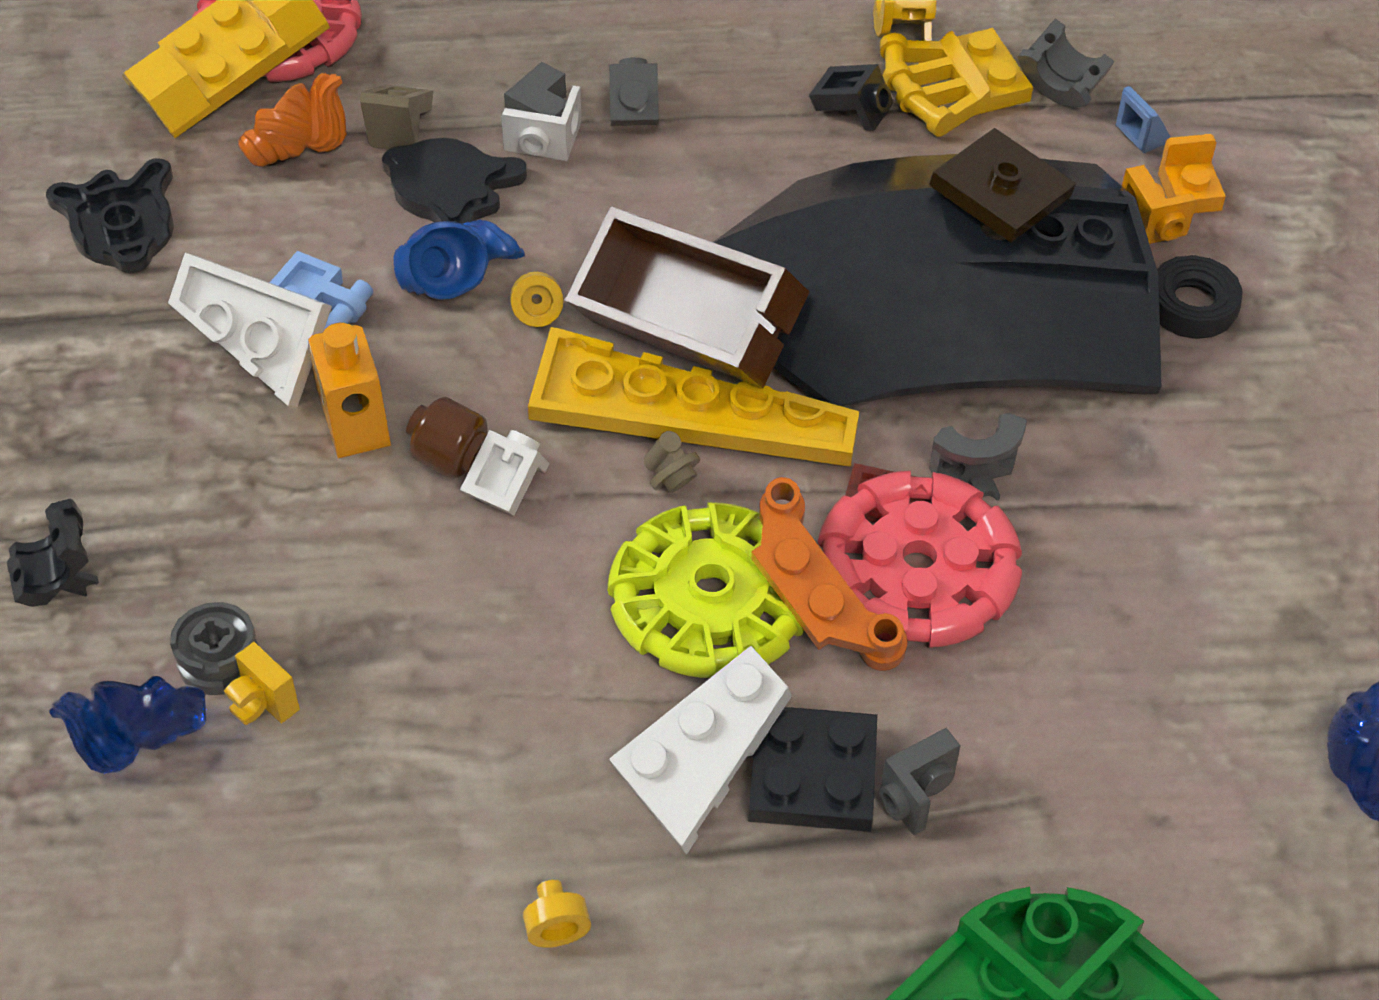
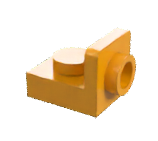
[1158,134,1226,213]
[1122,165,1197,244]

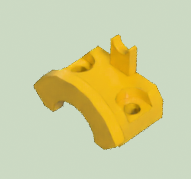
[873,0,936,41]

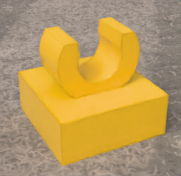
[224,642,300,725]

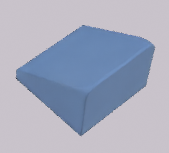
[1115,86,1171,153]

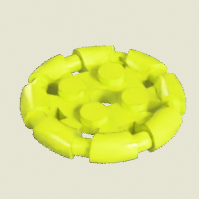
[607,502,804,678]

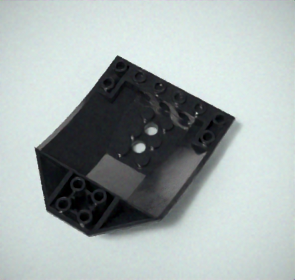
[713,154,1162,406]

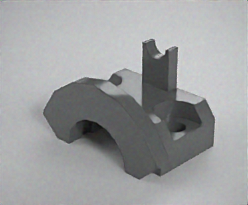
[1018,18,1114,108]
[929,413,1027,501]

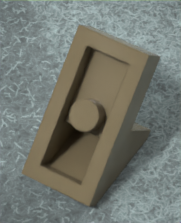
[360,85,433,149]

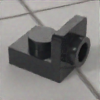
[809,64,893,131]

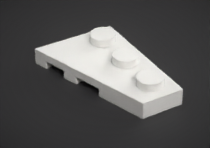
[168,253,332,407]
[609,646,792,855]

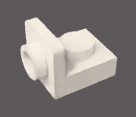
[460,430,550,516]

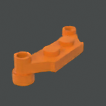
[751,477,908,671]

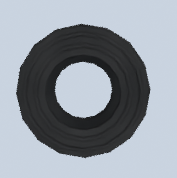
[1157,255,1243,339]

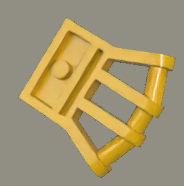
[880,28,1033,137]

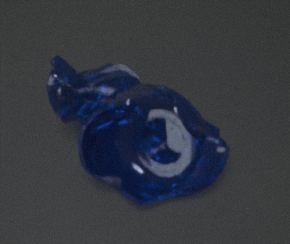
[49,676,206,774]
[1327,682,1379,821]

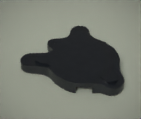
[382,138,527,223]
[46,158,174,273]

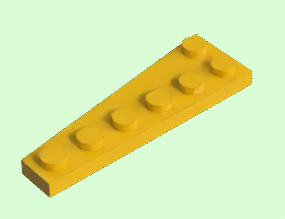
[528,327,859,467]

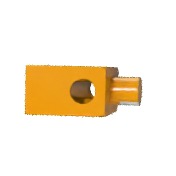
[308,323,391,459]

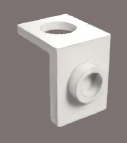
[501,86,582,161]

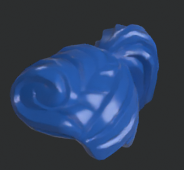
[393,220,525,300]

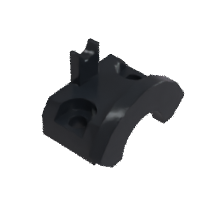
[7,498,99,607]

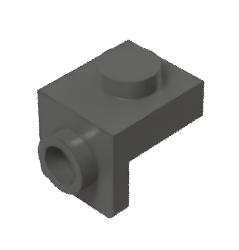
[609,57,659,126]

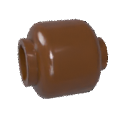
[406,397,488,479]

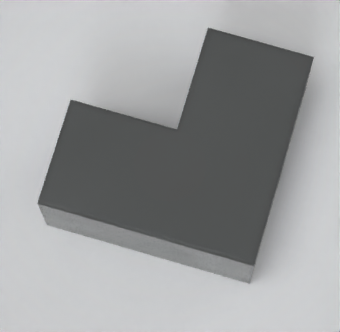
[504,62,567,117]

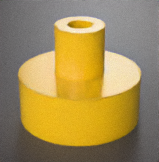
[510,272,563,327]
[523,880,591,948]

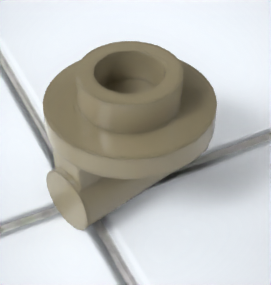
[644,431,701,493]

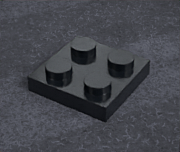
[748,707,878,832]

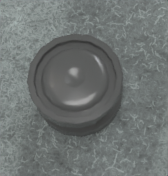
[170,602,259,695]

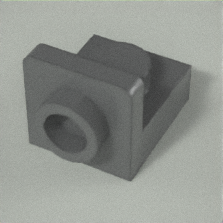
[879,727,961,835]

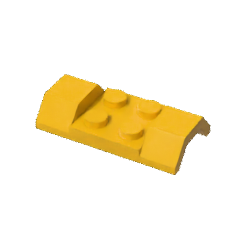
[122,0,330,138]

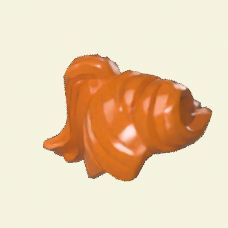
[238,73,347,167]

